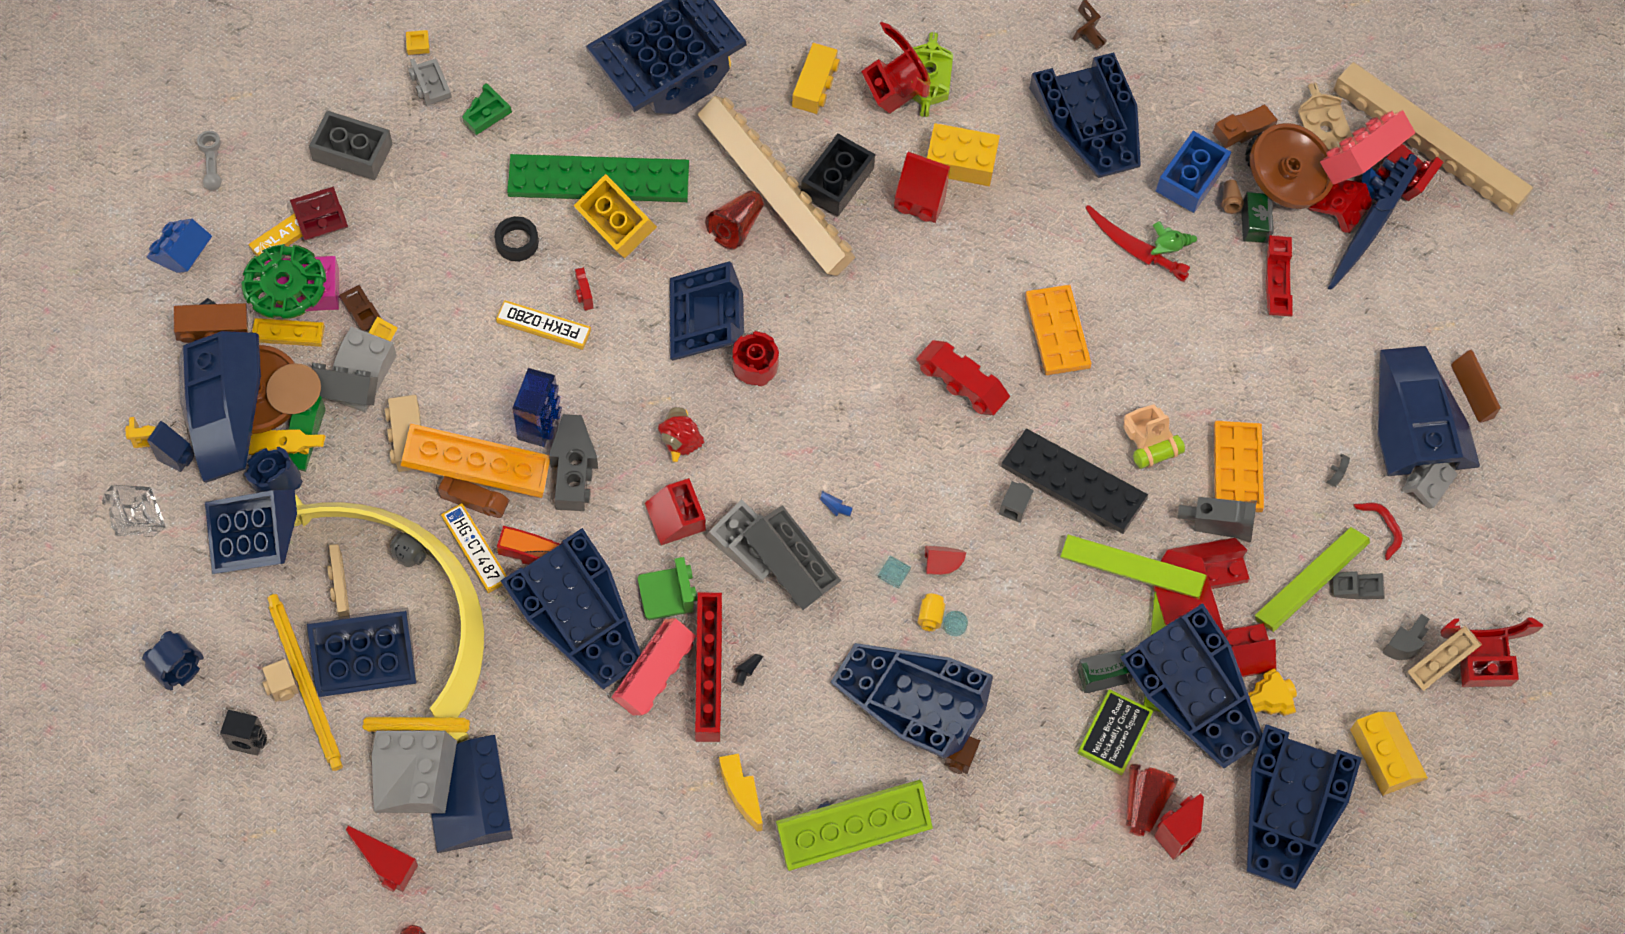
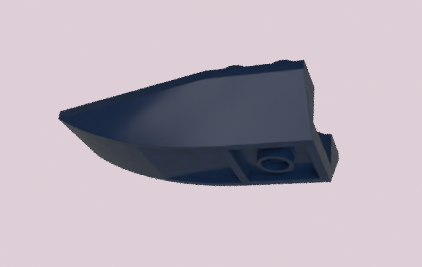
[179,331,261,483]
[1377,346,1480,476]
[500,528,641,690]
[1120,603,1262,769]
[830,643,993,758]
[1246,724,1362,890]

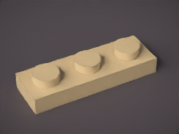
[1408,626,1482,691]

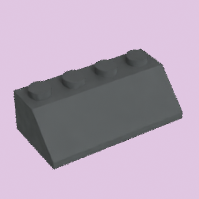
[743,505,842,610]

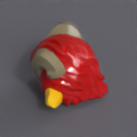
[658,407,704,462]

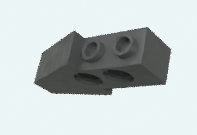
[549,414,598,511]

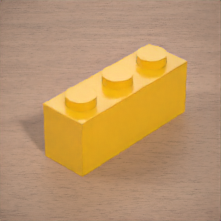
[792,43,840,114]

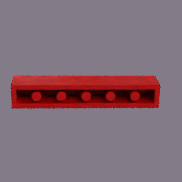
[695,592,722,742]

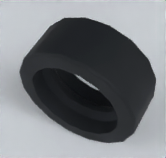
[494,216,539,262]

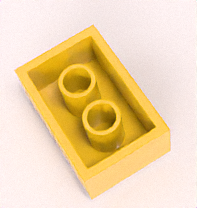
[927,123,1000,187]
[574,174,657,258]

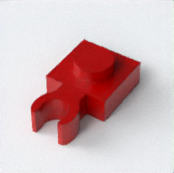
[575,267,594,311]

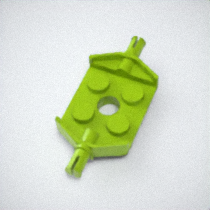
[912,32,953,117]

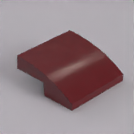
[290,186,348,241]

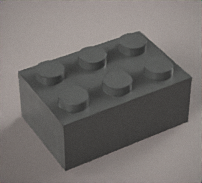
[309,110,393,180]

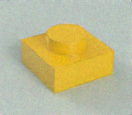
[406,30,430,55]
[369,317,398,341]

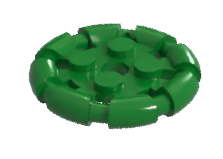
[241,244,326,319]

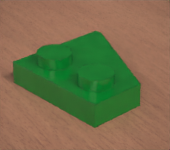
[462,83,512,135]

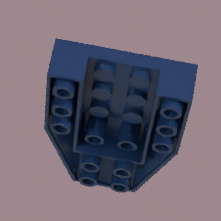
[1029,52,1141,178]

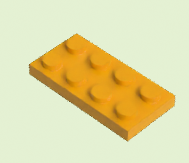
[1025,285,1092,375]
[1214,421,1264,512]

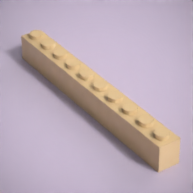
[1333,62,1533,215]
[697,96,856,276]

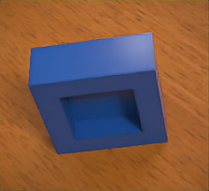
[1362,168,1382,199]

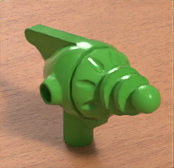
[1151,221,1197,255]

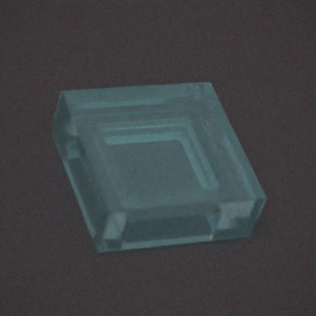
[878,556,911,589]

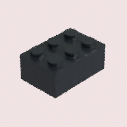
[801,133,876,216]

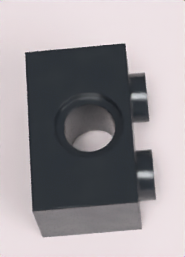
[220,710,267,756]

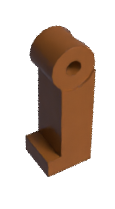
[438,476,509,518]

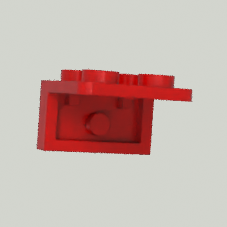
[1308,180,1373,233]

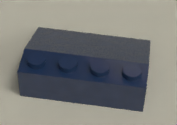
[205,489,297,574]
[307,607,417,697]
[431,735,513,853]

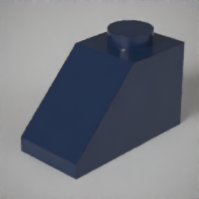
[147,421,194,472]

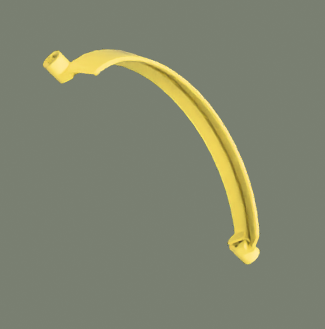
[294,494,484,744]

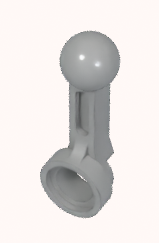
[197,131,222,191]

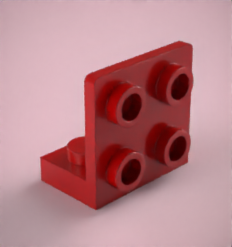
[1376,144,1444,201]

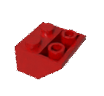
[645,478,706,545]
[1154,793,1204,860]

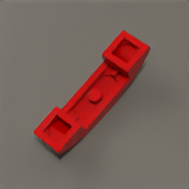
[1266,235,1293,317]

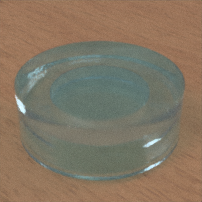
[943,611,968,636]

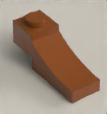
[1212,104,1278,148]

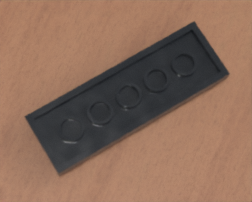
[1001,428,1148,534]

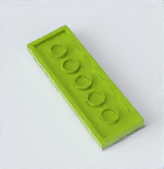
[775,779,933,871]

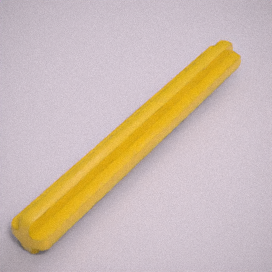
[362,717,470,733]

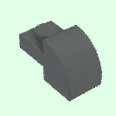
[1383,614,1430,660]

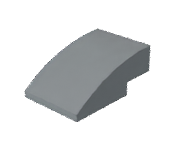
[706,499,772,581]

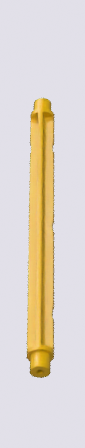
[267,594,343,771]

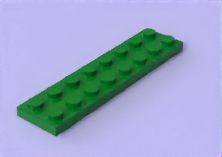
[507,154,689,203]

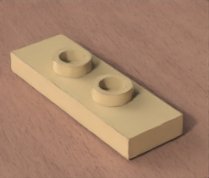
[327,544,350,617]

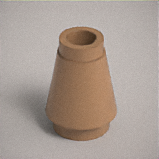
[1221,180,1244,214]

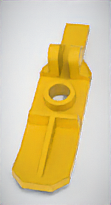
[248,430,326,455]

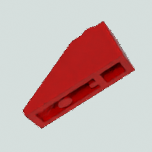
[346,825,418,892]

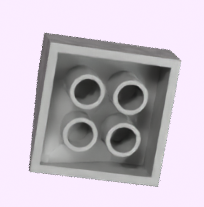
[372,731,457,813]

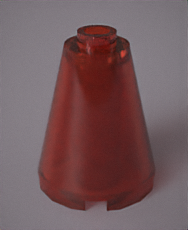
[705,191,764,250]
[1126,764,1179,837]

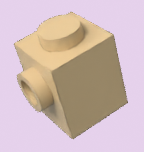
[262,659,299,702]

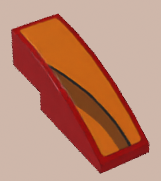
[497,525,560,565]

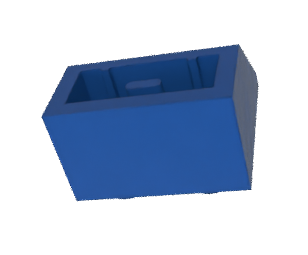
[146,218,212,273]

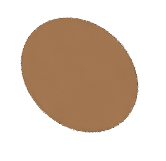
[266,364,321,414]

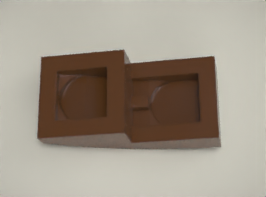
[339,284,381,332]

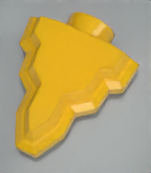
[1248,669,1297,716]

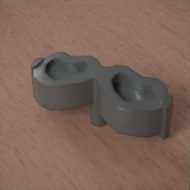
[1326,453,1350,487]

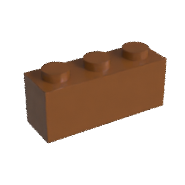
[174,303,248,343]

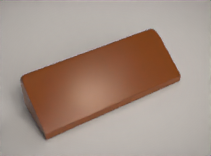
[1451,349,1501,423]

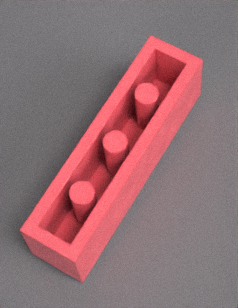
[611,618,696,715]

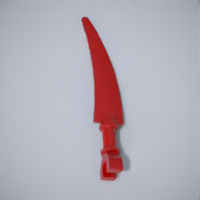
[1086,205,1190,282]

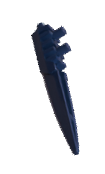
[1328,154,1418,289]

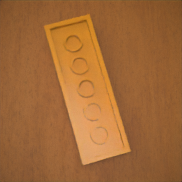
[401,423,550,498]

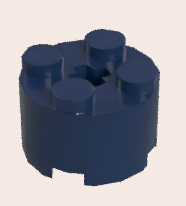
[244,447,303,493]
[142,631,204,691]

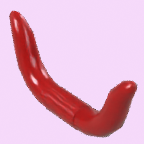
[1353,502,1403,561]

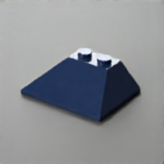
[670,261,744,361]

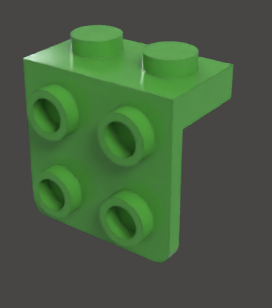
[638,557,697,620]

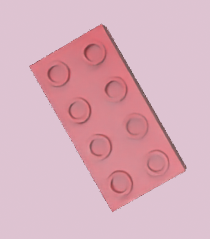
[1320,110,1415,185]

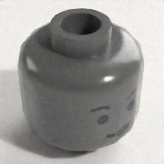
[390,532,427,567]

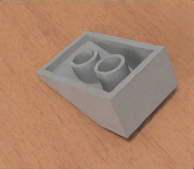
[332,326,397,413]

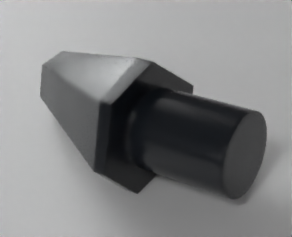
[734,654,764,686]

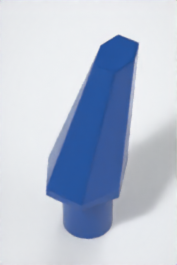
[820,491,853,517]

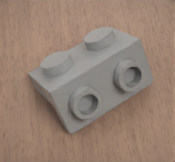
[408,58,452,106]
[1402,463,1458,508]

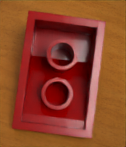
[894,152,950,223]

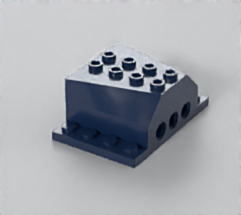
[586,0,747,114]

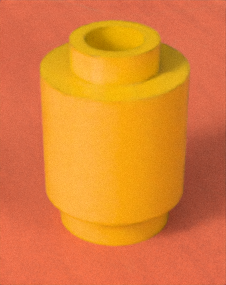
[917,593,945,632]

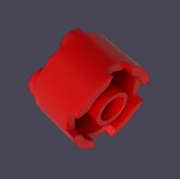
[732,331,779,386]

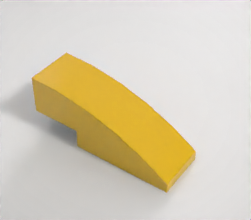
[719,754,763,832]

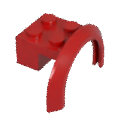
[861,22,931,114]
[1440,617,1544,687]

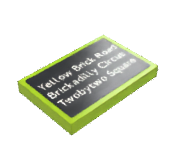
[1077,689,1153,776]

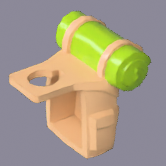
[1124,404,1185,469]

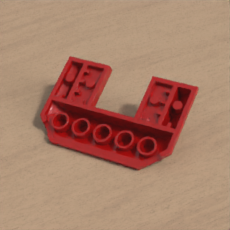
[1153,538,1277,677]

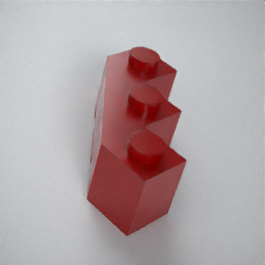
[916,340,1011,416]

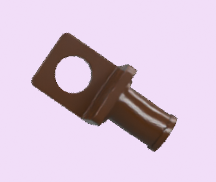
[1073,0,1107,50]

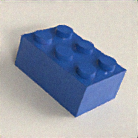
[1156,131,1232,213]

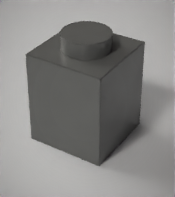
[999,481,1034,523]

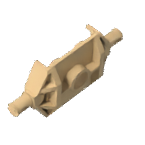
[1298,82,1353,150]

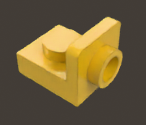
[125,417,156,448]

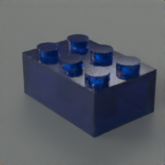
[512,368,562,447]

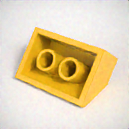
[1350,712,1428,796]

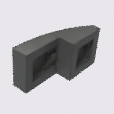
[1333,571,1385,599]

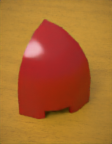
[925,546,967,575]

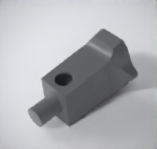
[1178,497,1257,542]

